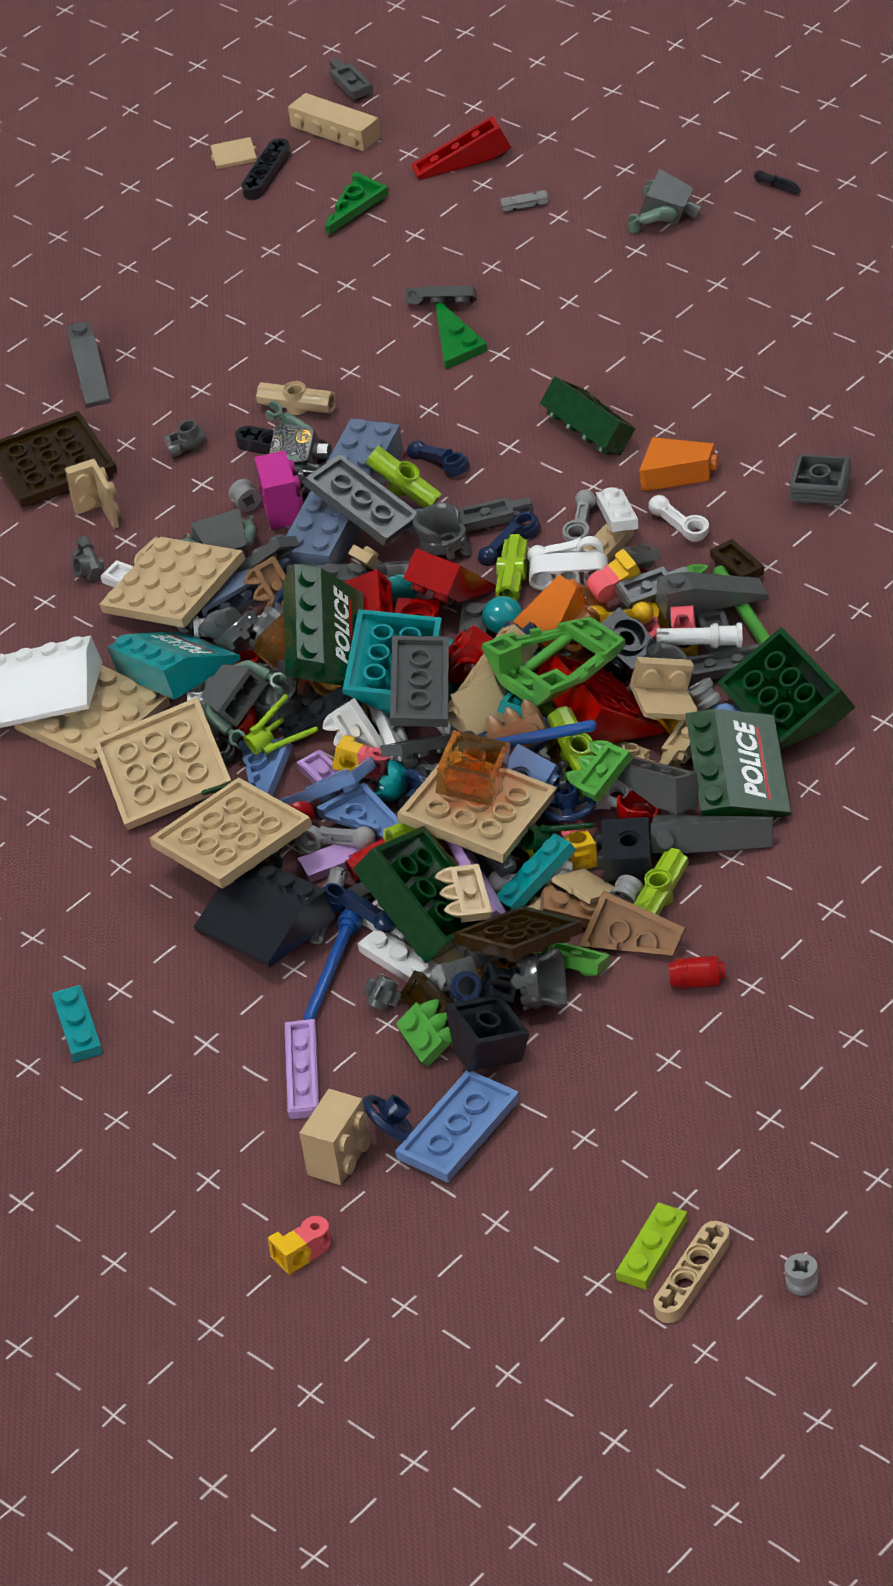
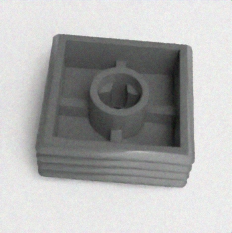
[789,454,851,506]

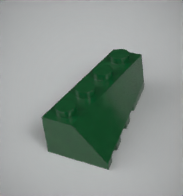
[539,376,636,456]

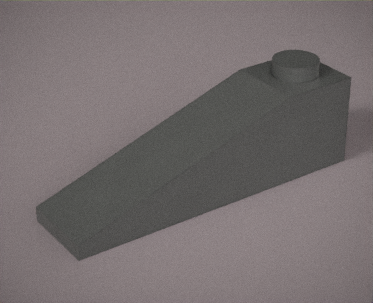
[66,321,111,408]
[655,572,769,620]
[617,756,698,815]
[651,815,773,853]

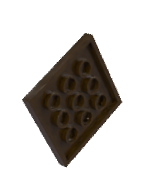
[0,411,117,508]

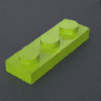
[616,1202,688,1290]

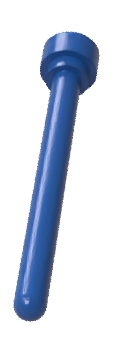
[459,720,597,757]
[303,908,363,1020]

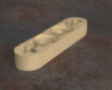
[653,1221,730,1323]

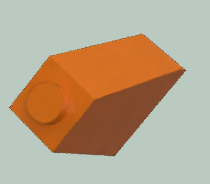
[639,437,719,491]
[513,574,587,654]

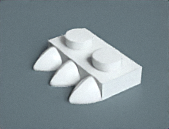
[323,698,385,748]

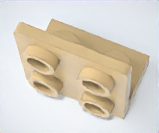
[65,459,121,529]
[629,657,697,721]

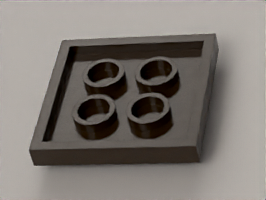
[453,906,583,962]

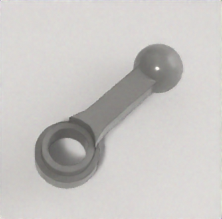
[562,489,596,542]
[294,825,375,854]

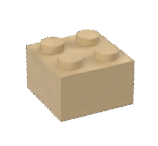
[299,1089,371,1185]

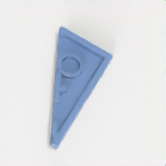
[239,739,293,796]
[279,757,376,805]
[317,783,400,838]

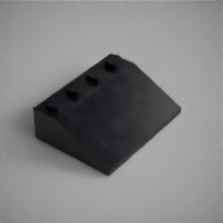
[194,861,335,968]

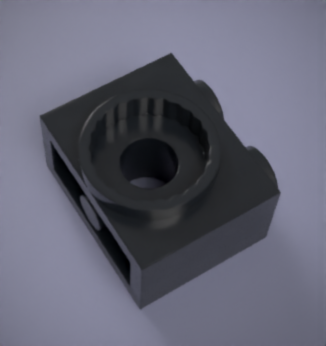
[585,607,657,683]
[596,817,652,882]

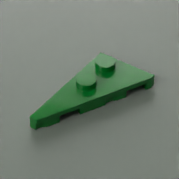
[325,171,389,235]
[436,302,488,370]

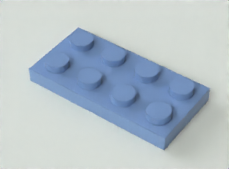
[395,1070,520,1183]

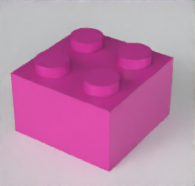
[254,450,303,530]

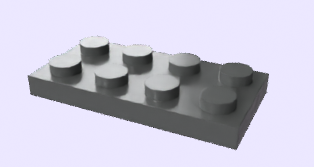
[304,454,417,546]
[390,636,449,727]

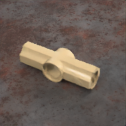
[256,381,336,415]

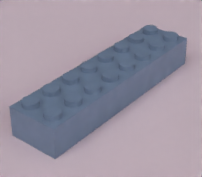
[280,419,403,565]

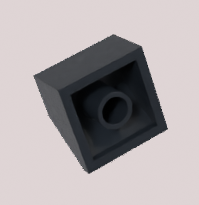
[446,994,530,1072]

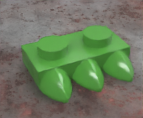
[566,740,633,802]
[396,999,452,1066]

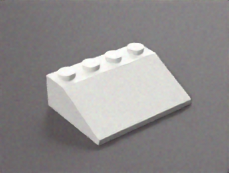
[0,635,103,728]

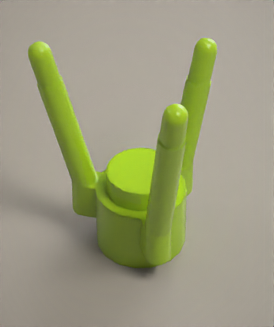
[244,694,318,755]

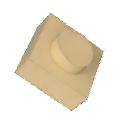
[348,545,382,570]

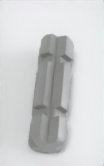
[501,190,549,212]

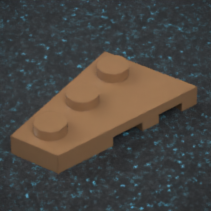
[579,891,687,956]

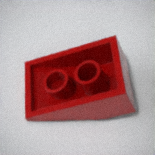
[403,548,496,603]

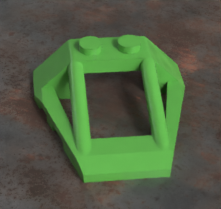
[482,617,625,707]

